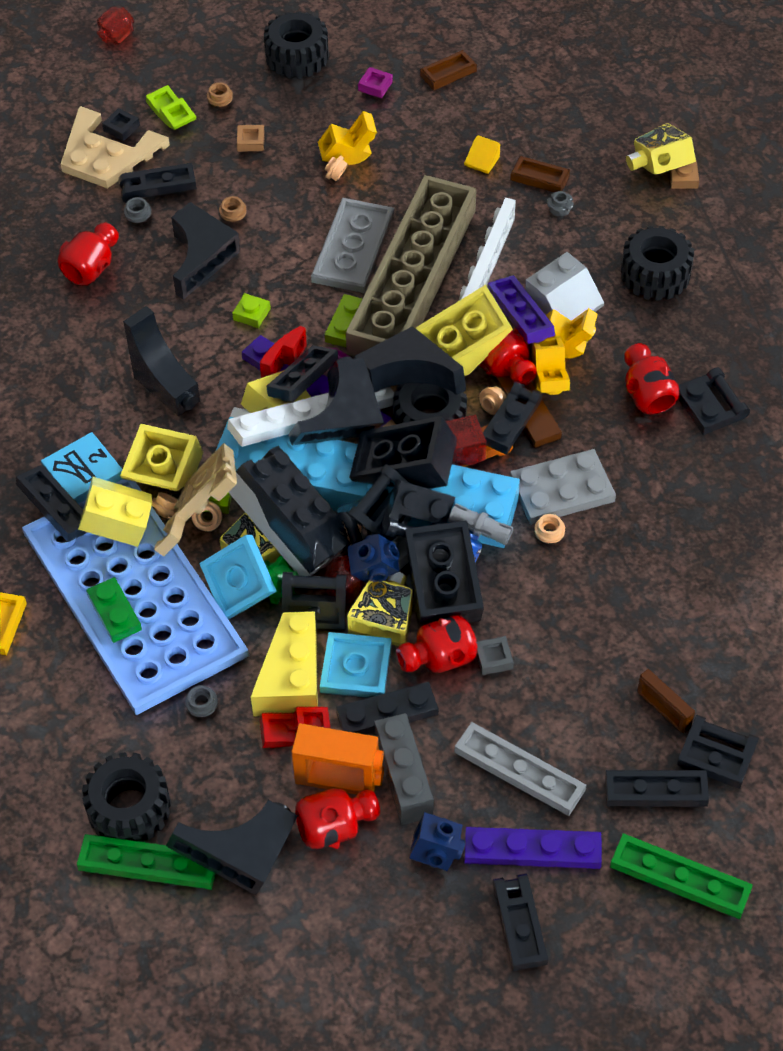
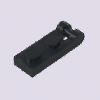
[119,163,197,203]
[480,381,543,455]
[493,873,548,971]

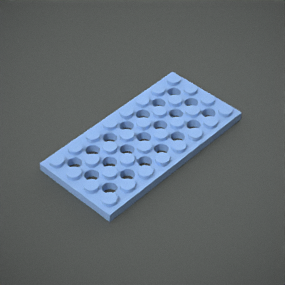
[22,479,249,715]

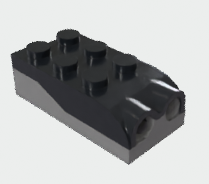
[229,445,351,576]

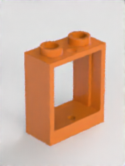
[292,723,384,795]

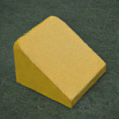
[464,135,500,174]

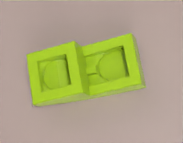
[146,85,196,130]

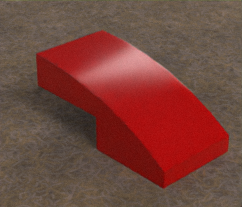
[260,326,307,378]
[260,707,331,748]

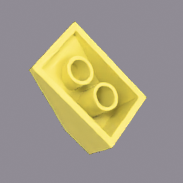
[416,285,513,377]

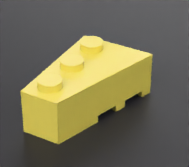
[251,611,318,717]

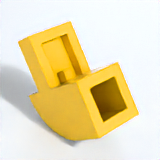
[318,111,377,165]
[546,308,598,358]
[532,337,570,395]

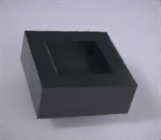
[102,108,140,141]

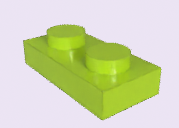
[325,294,362,347]

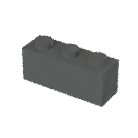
[374,713,434,825]

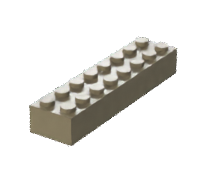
[346,175,476,357]

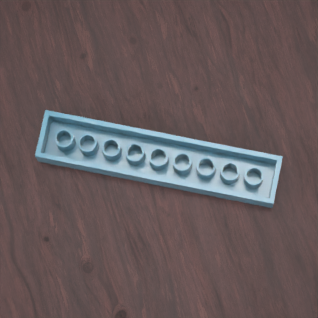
[216,417,520,548]

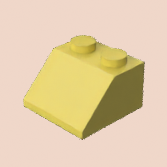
[120,424,203,491]
[78,477,152,547]

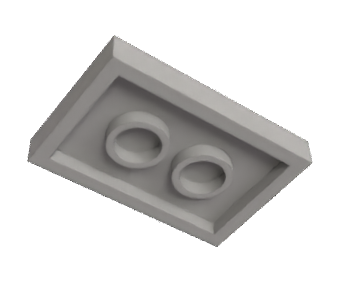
[510,449,616,525]

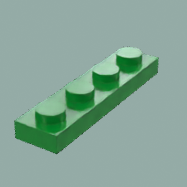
[610,833,753,919]
[77,834,215,890]

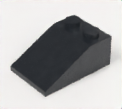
[349,416,457,489]
[405,520,484,629]

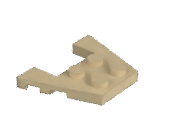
[60,106,170,189]
[154,443,237,557]

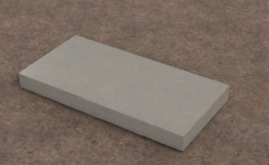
[311,198,394,293]

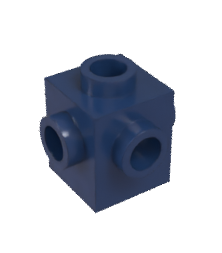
[347,534,400,583]
[409,812,465,871]

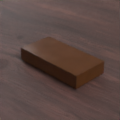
[420,50,477,90]
[510,156,570,192]
[637,669,695,734]

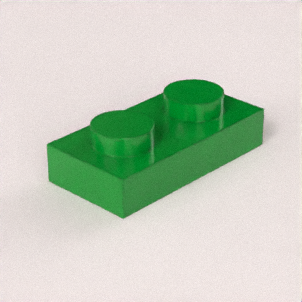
[86,577,142,643]

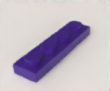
[488,275,555,344]
[465,827,602,869]

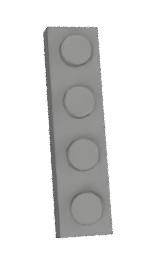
[454,722,586,816]

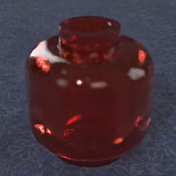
[97,6,135,45]
[324,556,364,601]

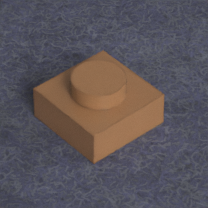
[237,125,265,152]
[669,162,699,189]

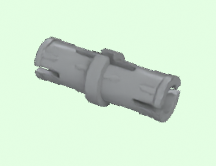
[448,503,513,546]

